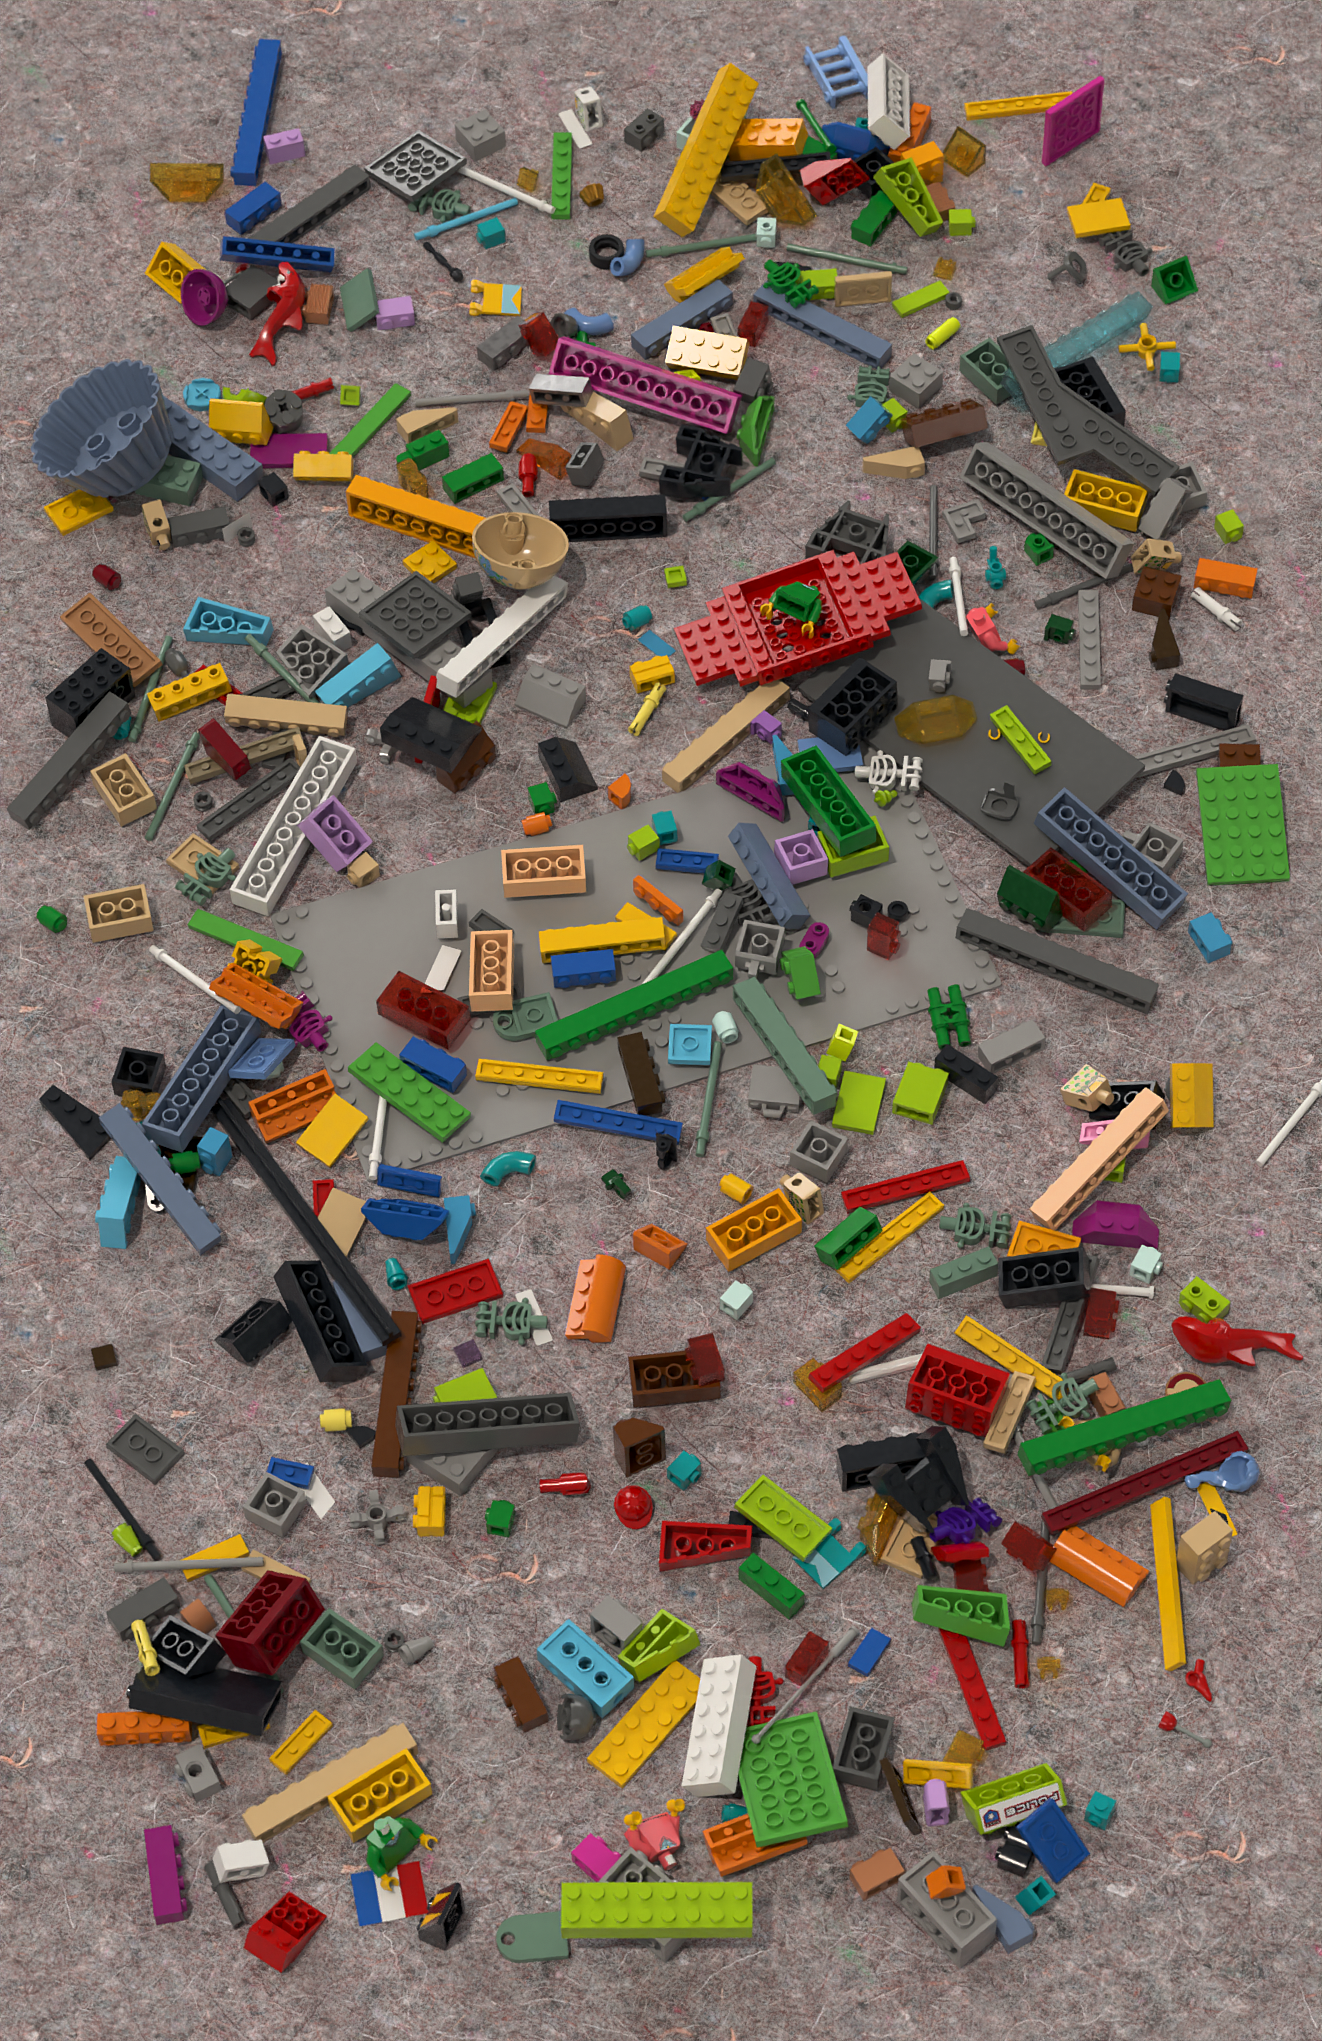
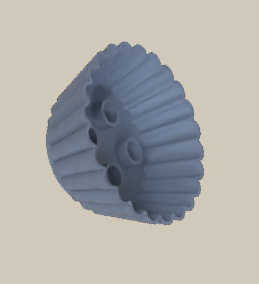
[31,359,173,498]

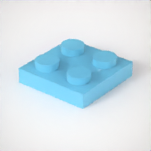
[668,1024,712,1065]

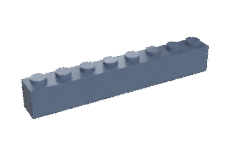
[753,281,892,370]
[99,1103,222,1256]

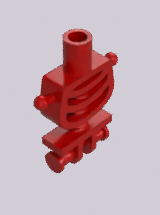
[746,1656,784,1727]

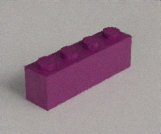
[144,1825,188,1925]

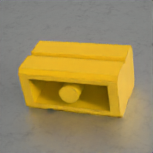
[629,655,675,694]
[413,1486,446,1536]

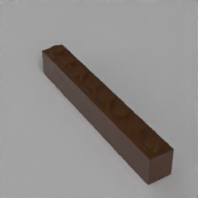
[371,1310,422,1478]

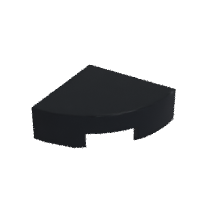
[1164,769,1184,796]
[347,1426,376,1449]

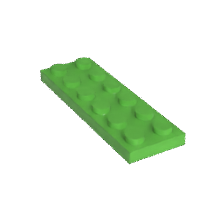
[348,1042,471,1143]

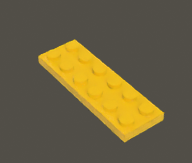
[587,1660,700,1789]

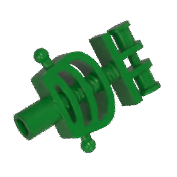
[763,259,819,308]

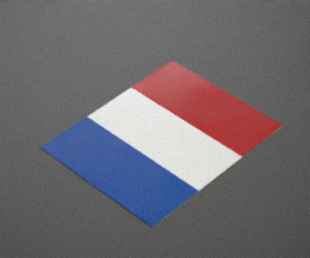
[350,1861,428,1927]

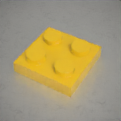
[402,540,458,583]

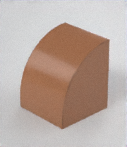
[180,1598,217,1634]

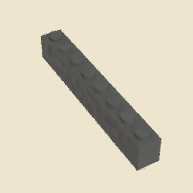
[247,164,371,266]
[6,691,132,830]

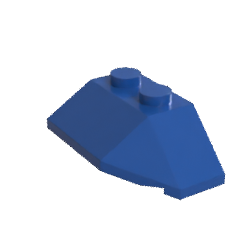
[822,122,891,160]
[361,1198,449,1240]

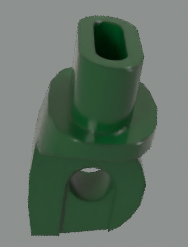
[601,1169,631,1199]

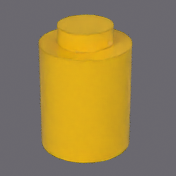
[719,1173,754,1204]

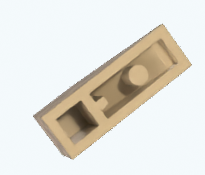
[396,407,458,444]
[862,447,925,479]

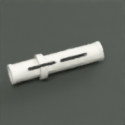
[1191,587,1243,631]

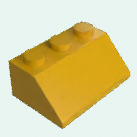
[145,241,206,304]
[209,398,274,445]
[1170,1063,1214,1128]

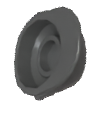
[548,313,578,345]

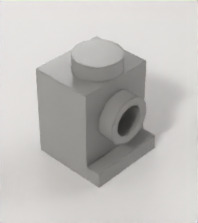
[929,659,951,692]

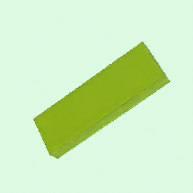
[892,280,950,318]

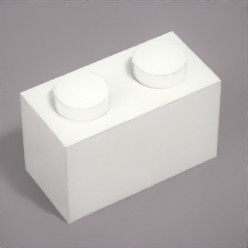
[313,606,352,651]
[435,889,458,938]
[213,1840,269,1883]

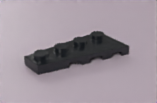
[39,1085,111,1160]

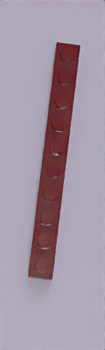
[1041,1431,1249,1535]

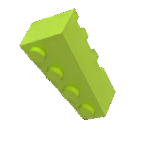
[873,157,944,237]

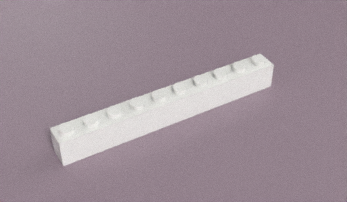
[436,576,568,698]

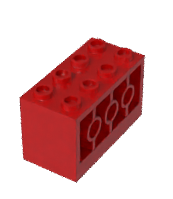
[905,1343,1010,1438]

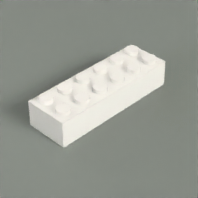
[868,53,910,150]
[682,1654,756,1797]

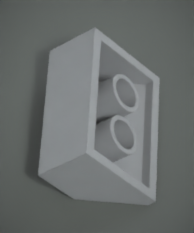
[515,664,586,729]

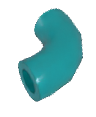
[918,579,954,609]
[480,1151,536,1186]

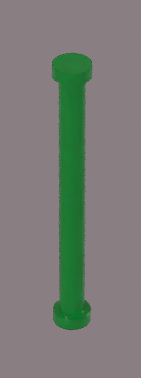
[796,99,836,155]

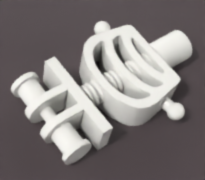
[855,750,923,795]

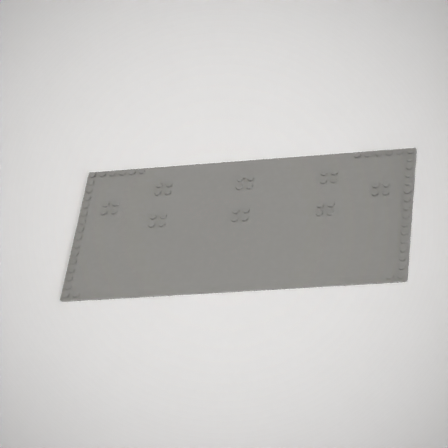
[271,740,1001,1182]

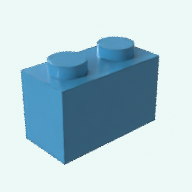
[846,396,893,444]
[1188,912,1232,963]
[197,1127,233,1176]

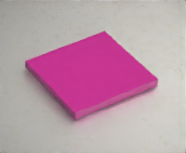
[1042,75,1104,166]

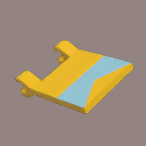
[469,280,522,316]

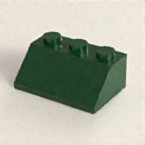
[896,541,939,585]
[997,865,1063,933]

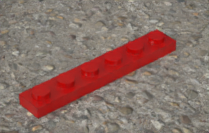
[841,1160,970,1214]
[808,1313,921,1393]
[938,1628,1006,1751]

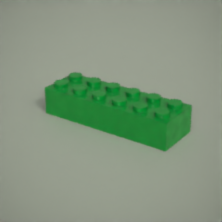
[781,745,876,857]

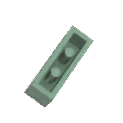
[929,1246,998,1299]

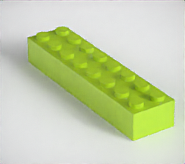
[561,1882,752,1938]

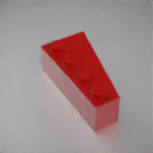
[659,1521,752,1572]

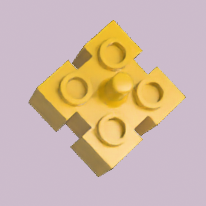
[227,939,282,984]

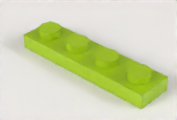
[990,705,1052,775]

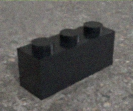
[934,1044,999,1104]

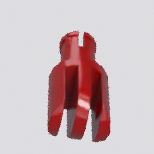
[518,453,538,498]
[540,1473,591,1496]

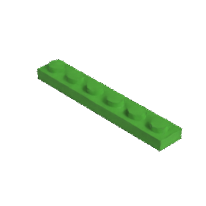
[551,132,572,220]

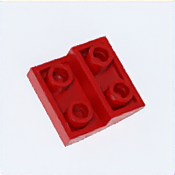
[931,1541,989,1563]

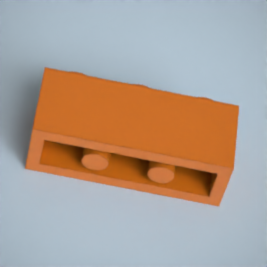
[1194,558,1258,599]

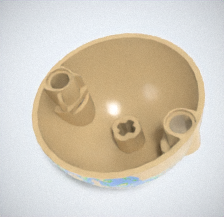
[472,512,569,589]

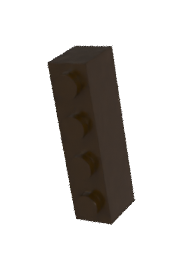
[617,1032,665,1116]

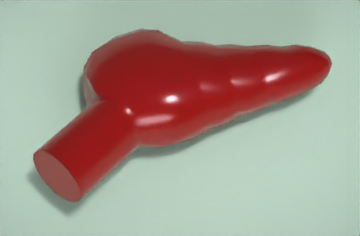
[1185,1659,1212,1702]

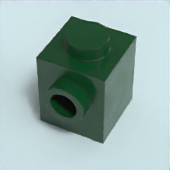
[702,860,736,891]

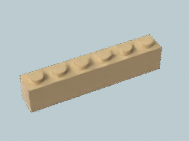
[224,694,348,737]

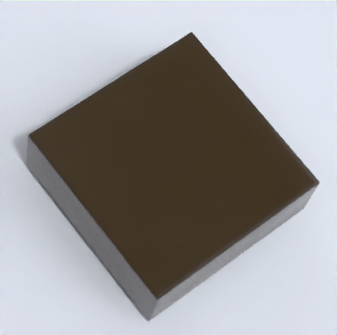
[91,1343,117,1371]

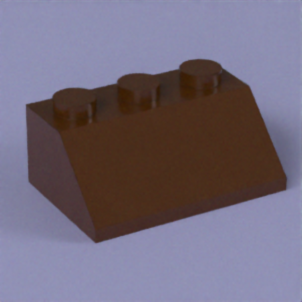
[436,721,496,794]
[613,1417,666,1478]

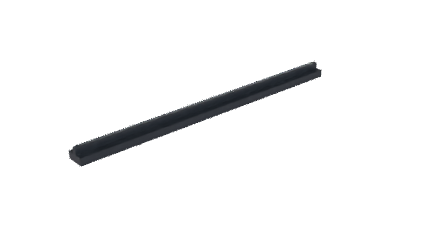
[211,1098,402,1346]

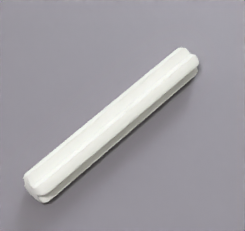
[848,1354,922,1384]

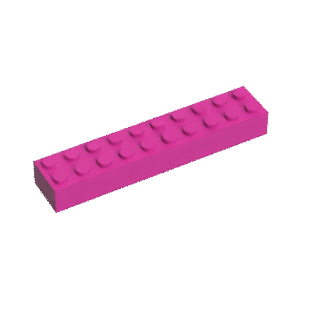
[548,336,742,434]

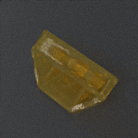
[755,153,818,226]
[150,163,224,202]
[894,695,977,744]
[857,1492,899,1566]

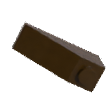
[1148,608,1180,671]

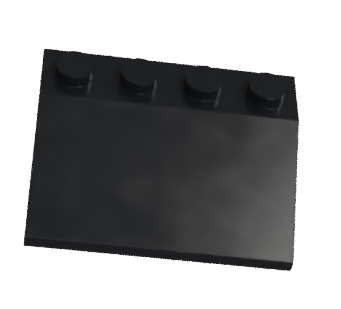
[380,697,482,773]

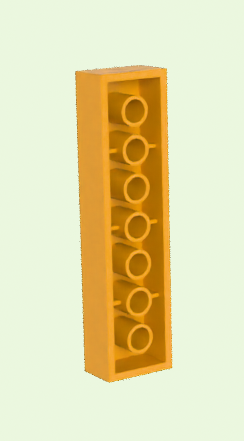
[346,475,486,558]

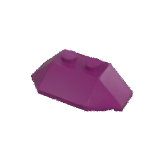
[716,762,785,822]
[1072,1200,1159,1250]

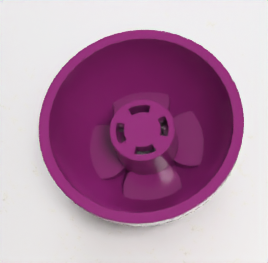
[181,269,228,325]

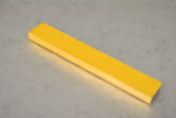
[964,91,1072,121]
[475,1059,604,1094]
[834,1192,944,1283]
[954,1315,1069,1400]

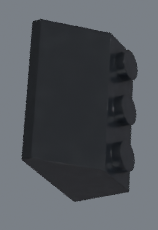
[538,737,598,802]
[214,1297,293,1363]
[150,1615,227,1677]

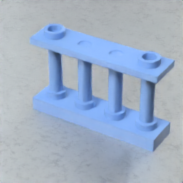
[803,35,868,109]

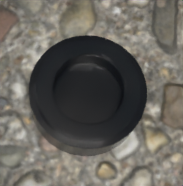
[887,901,908,922]

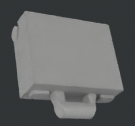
[748,1064,801,1119]

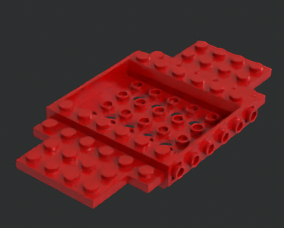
[674,550,922,687]

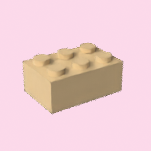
[90,753,157,827]
[84,884,154,943]
[1176,1511,1233,1585]

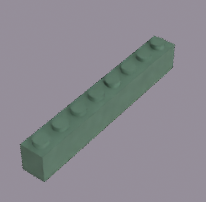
[732,977,838,1115]

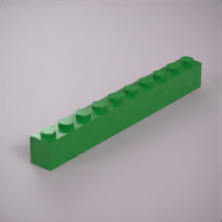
[535,949,733,1060]
[1017,1379,1231,1476]

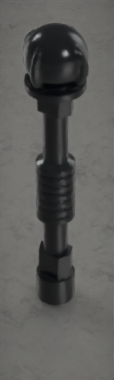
[423,241,463,282]

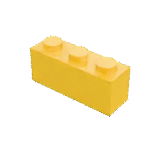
[293,451,353,481]

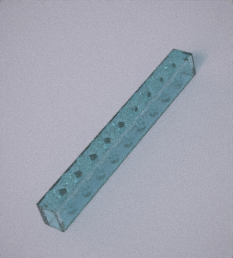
[1000,291,1153,399]

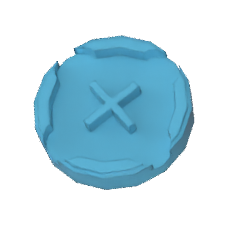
[183,378,221,411]

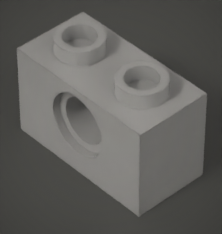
[174,1744,222,1803]

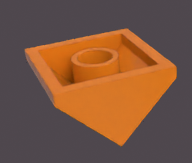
[633,1224,687,1270]

